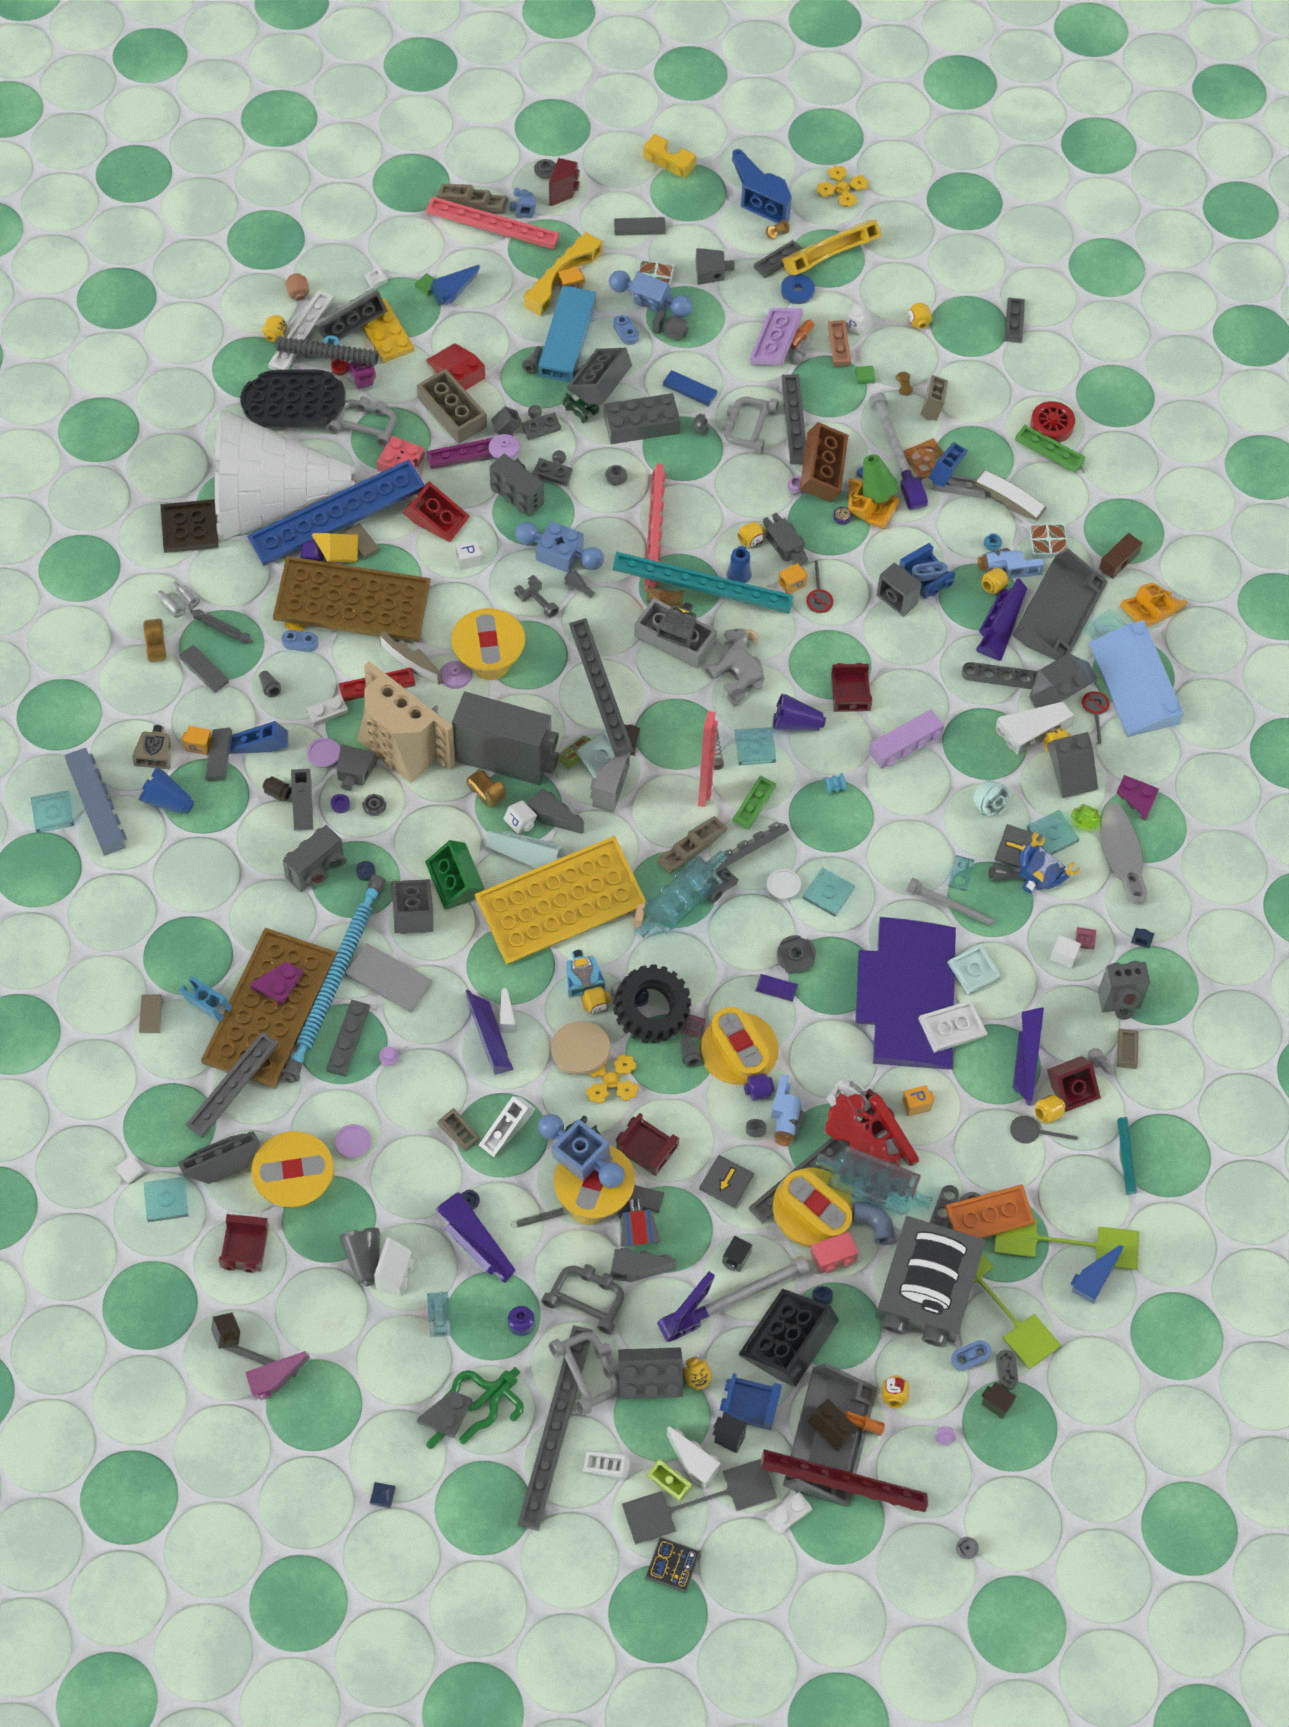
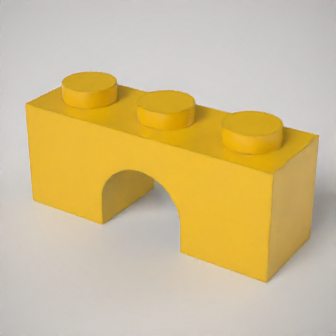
[643,133,696,179]

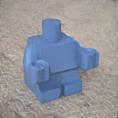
[509,188,536,218]

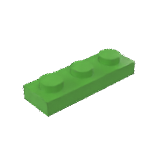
[733,776,776,830]

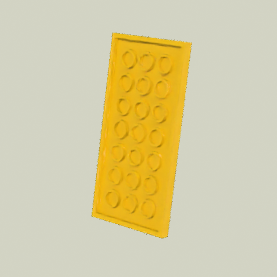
[474,836,647,965]

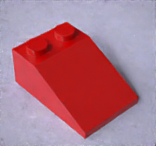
[426,343,486,390]
[402,481,470,542]

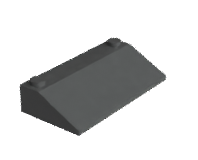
[1013,548,1108,660]
[783,1363,877,1507]

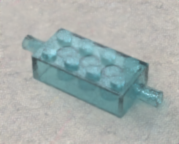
[635,850,728,938]
[815,1146,932,1215]

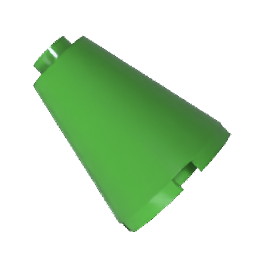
[862,454,898,503]

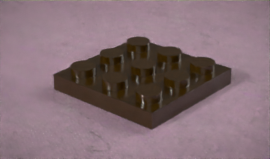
[160,499,219,553]

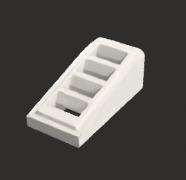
[499,988,516,1033]
[582,1451,630,1480]

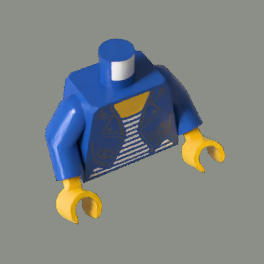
[1019,833,1080,893]

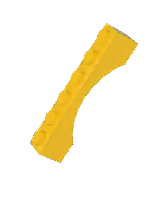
[782,220,882,275]
[524,232,602,316]

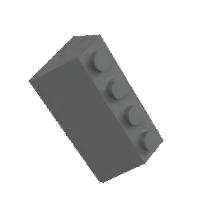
[315,288,388,340]
[567,347,632,405]

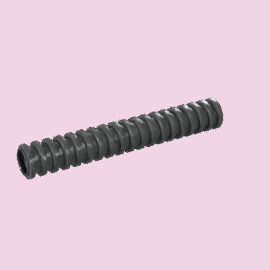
[276,336,378,366]

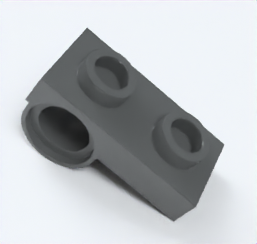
[698,867,739,904]

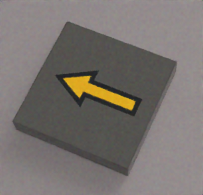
[994,824,1042,869]
[699,1155,754,1208]

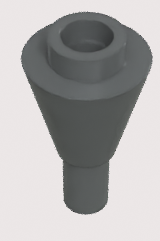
[522,346,542,374]
[564,570,595,598]
[988,863,1024,882]

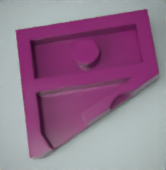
[1116,775,1159,821]
[250,962,303,1004]

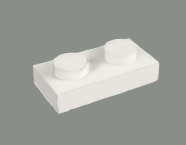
[306,695,348,726]
[765,1492,813,1536]

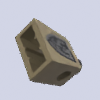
[132,725,171,770]

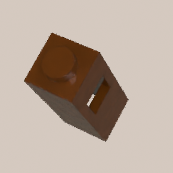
[1099,533,1143,579]

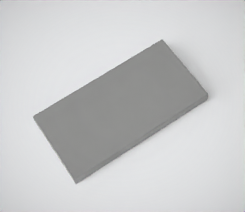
[345,943,433,1013]

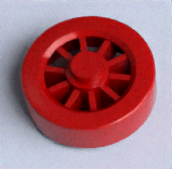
[1030,401,1075,443]

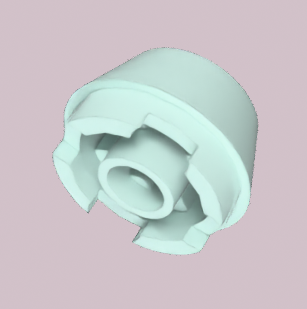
[973,780,1011,818]

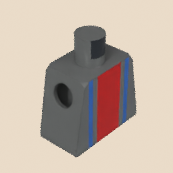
[620,1198,660,1246]

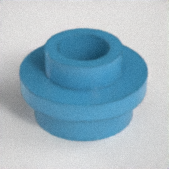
[984,533,1002,551]

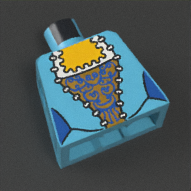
[566,950,605,998]

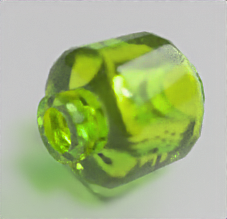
[1071,804,1101,832]

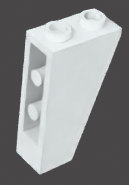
[996,702,1074,755]

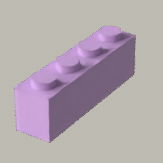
[869,709,944,769]

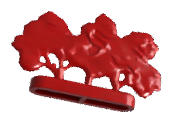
[825,1093,919,1206]

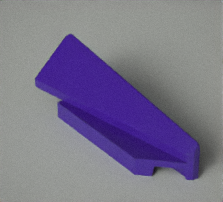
[976,578,1027,661]
[466,990,513,1075]
[1012,1007,1044,1106]
[435,1192,515,1283]

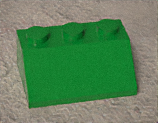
[425,840,485,909]

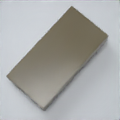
[344,523,380,560]
[139,994,162,1033]
[1117,1029,1138,1069]

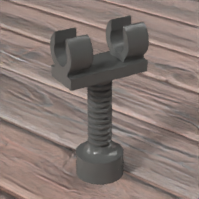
[513,575,559,618]

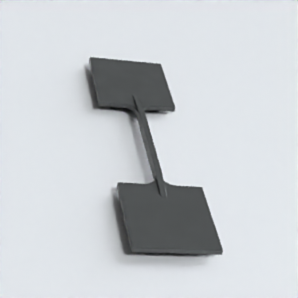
[622,1459,777,1545]

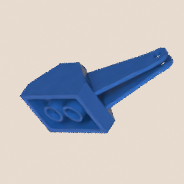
[732,149,792,224]

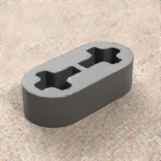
[996,1349,1018,1391]

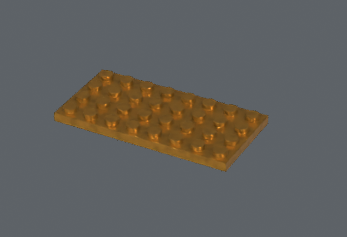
[273,556,431,643]
[201,928,337,1089]

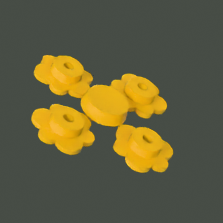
[816,165,869,207]
[586,1054,639,1104]

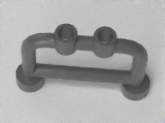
[541,1264,624,1335]

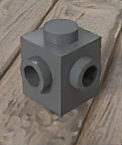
[491,406,522,435]

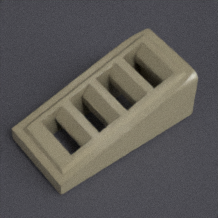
[437,1108,480,1151]

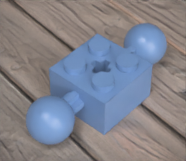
[609,270,693,318]
[515,521,604,573]
[538,1114,625,1188]

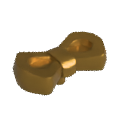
[766,219,790,239]
[896,372,913,396]

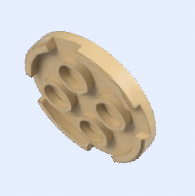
[551,1021,610,1075]

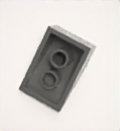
[1047,732,1098,798]
[391,879,434,934]

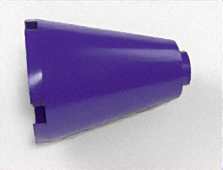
[772,693,826,731]

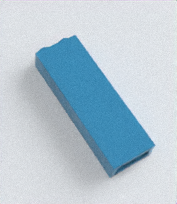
[538,286,596,382]

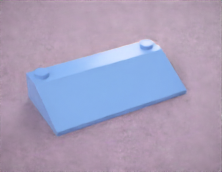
[1089,620,1184,737]

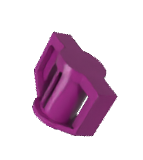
[348,361,376,389]

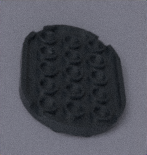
[240,369,346,427]

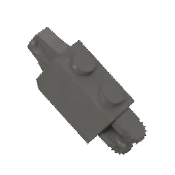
[763,512,808,566]

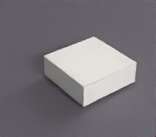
[364,267,388,288]
[115,1156,144,1185]

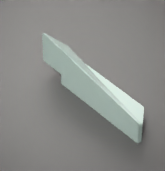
[486,831,567,868]

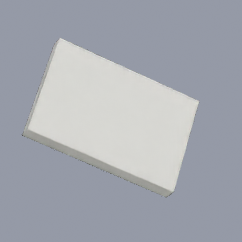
[918,1000,988,1053]

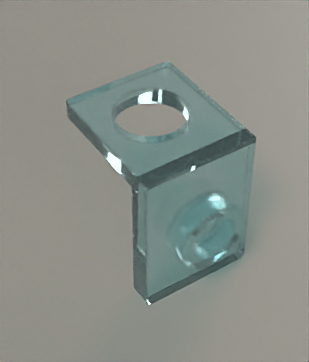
[948,855,975,891]

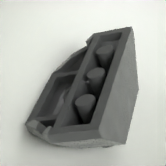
[1029,653,1097,708]
[178,1131,260,1184]

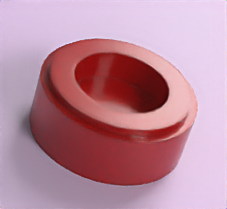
[331,359,349,376]

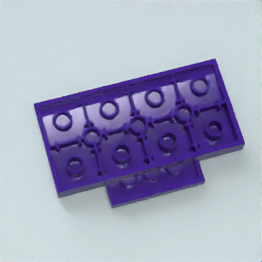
[855,917,956,1070]

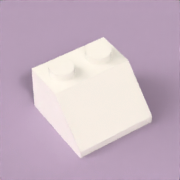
[374,1237,415,1296]

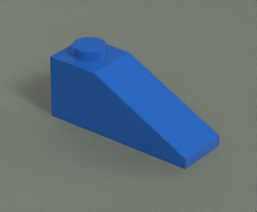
[430,264,480,305]
[928,441,969,487]
[229,721,288,754]
[1071,1245,1124,1304]

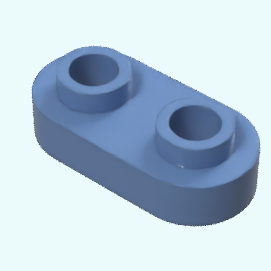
[613,315,639,345]
[912,561,948,582]
[281,630,319,652]
[951,1340,991,1371]

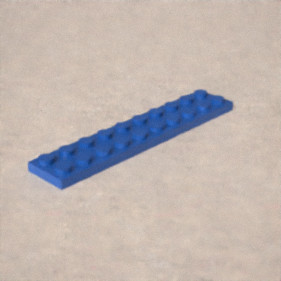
[247,460,425,566]

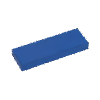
[663,370,717,406]

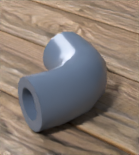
[852,1202,895,1245]

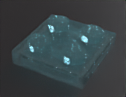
[734,727,776,765]

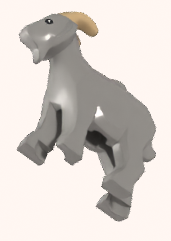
[702,628,765,706]

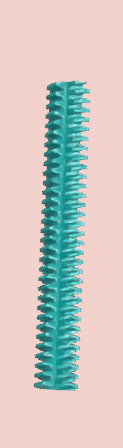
[1117,1117,1137,1195]

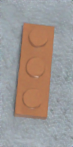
[828,320,851,367]

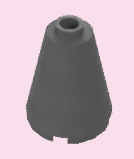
[340,1227,380,1287]

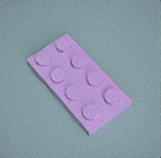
[749,308,803,365]

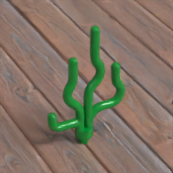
[426,1367,524,1449]

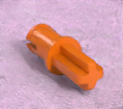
[790,319,815,350]
[844,1411,885,1436]

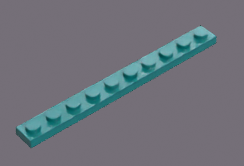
[612,552,793,614]

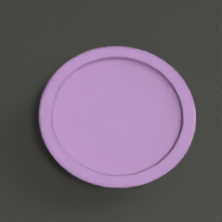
[488,434,520,459]
[440,661,472,689]
[307,738,340,767]
[335,1124,371,1158]

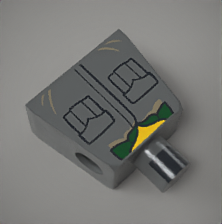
[657,602,697,648]

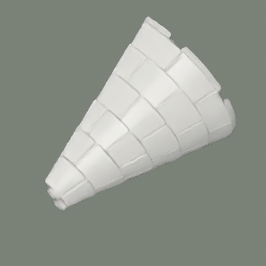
[215,410,356,541]

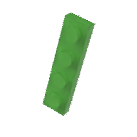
[1015,425,1085,473]

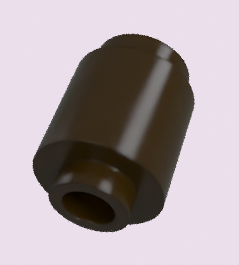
[262,776,292,801]

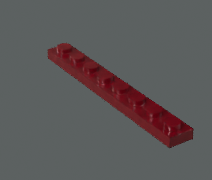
[761,1449,928,1512]

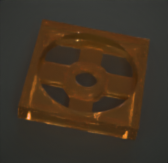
[903,438,944,480]

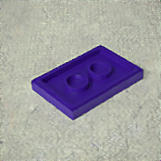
[666,1271,715,1336]

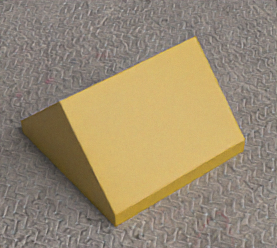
[312,533,358,563]

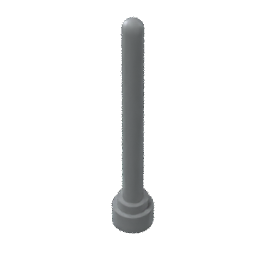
[906,877,994,925]

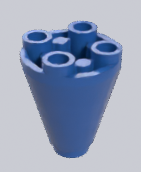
[138,767,195,814]

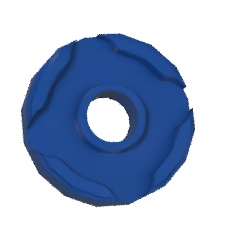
[781,274,815,304]

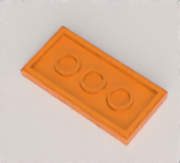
[945,1184,1035,1239]

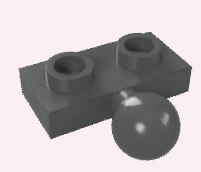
[522,405,561,441]
[534,450,573,486]

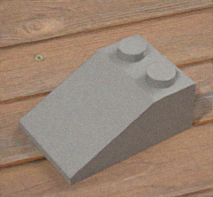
[590,753,630,812]

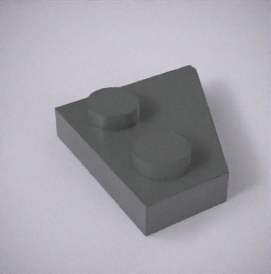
[417,1391,472,1438]

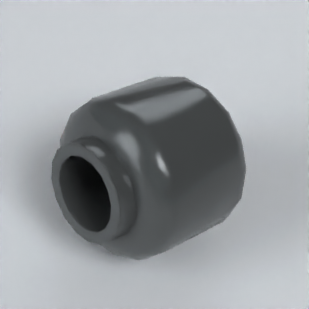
[662,315,689,341]

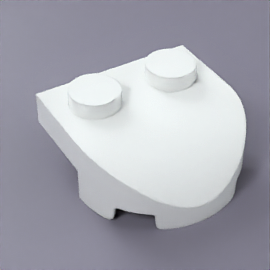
[826,1078,871,1122]

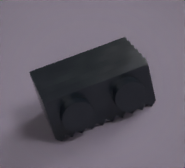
[712,1413,747,1454]

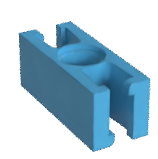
[179,976,232,1022]

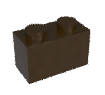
[808,1398,858,1452]

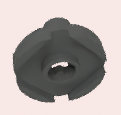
[777,935,816,974]

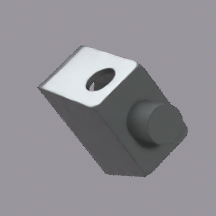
[695,248,735,285]
[337,744,377,791]

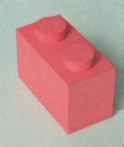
[810,1231,859,1274]

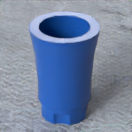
[726,546,752,583]

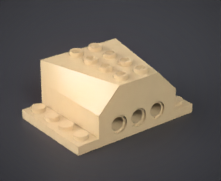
[356,661,456,783]

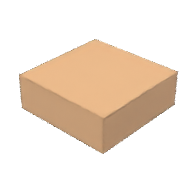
[634,903,646,930]

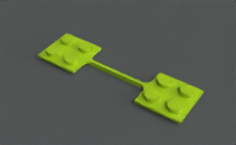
[994,1218,1139,1270]
[974,1253,1061,1370]

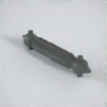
[190,609,253,644]

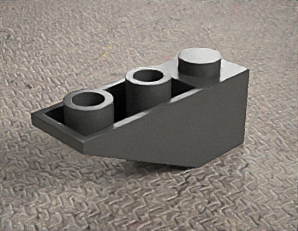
[291,769,313,830]
[527,788,584,834]
[611,1248,676,1282]

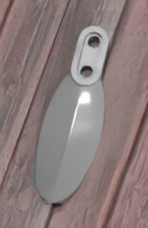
[1100,802,1147,904]

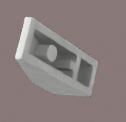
[479,1096,536,1157]

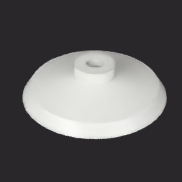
[766,868,801,899]

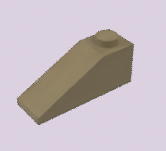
[921,375,948,421]

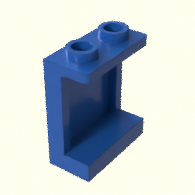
[899,543,955,599]
[720,1373,782,1431]

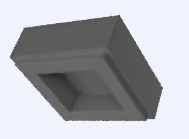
[652,309,666,334]

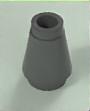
[259,671,281,697]
[680,1037,702,1068]

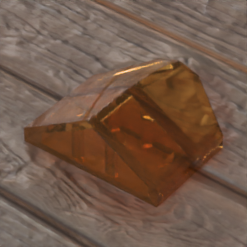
[647,585,684,608]

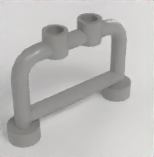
[722,396,779,454]
[326,397,397,448]
[549,1332,619,1416]

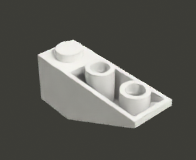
[667,1426,721,1489]

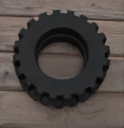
[613,964,691,1044]

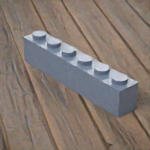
[64,748,127,856]

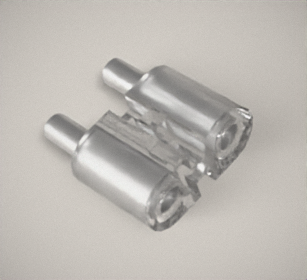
[157,581,200,618]

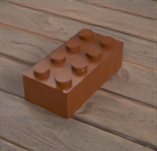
[799,422,849,502]

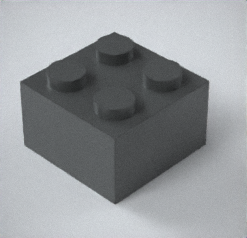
[876,562,921,617]

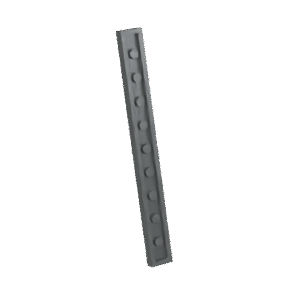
[569,618,633,757]
[518,1325,593,1531]

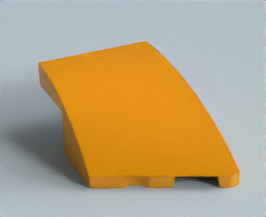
[848,478,900,529]
[1120,582,1187,628]

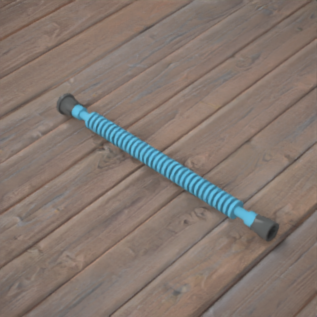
[281,874,386,1083]

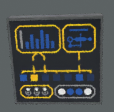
[645,1537,700,1593]

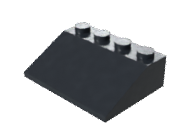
[739,1288,839,1387]

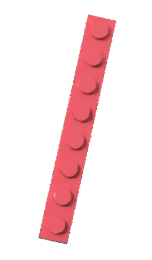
[426,196,559,250]
[644,463,666,593]
[698,711,718,807]

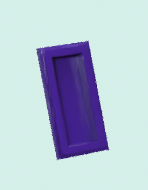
[755,974,798,1002]

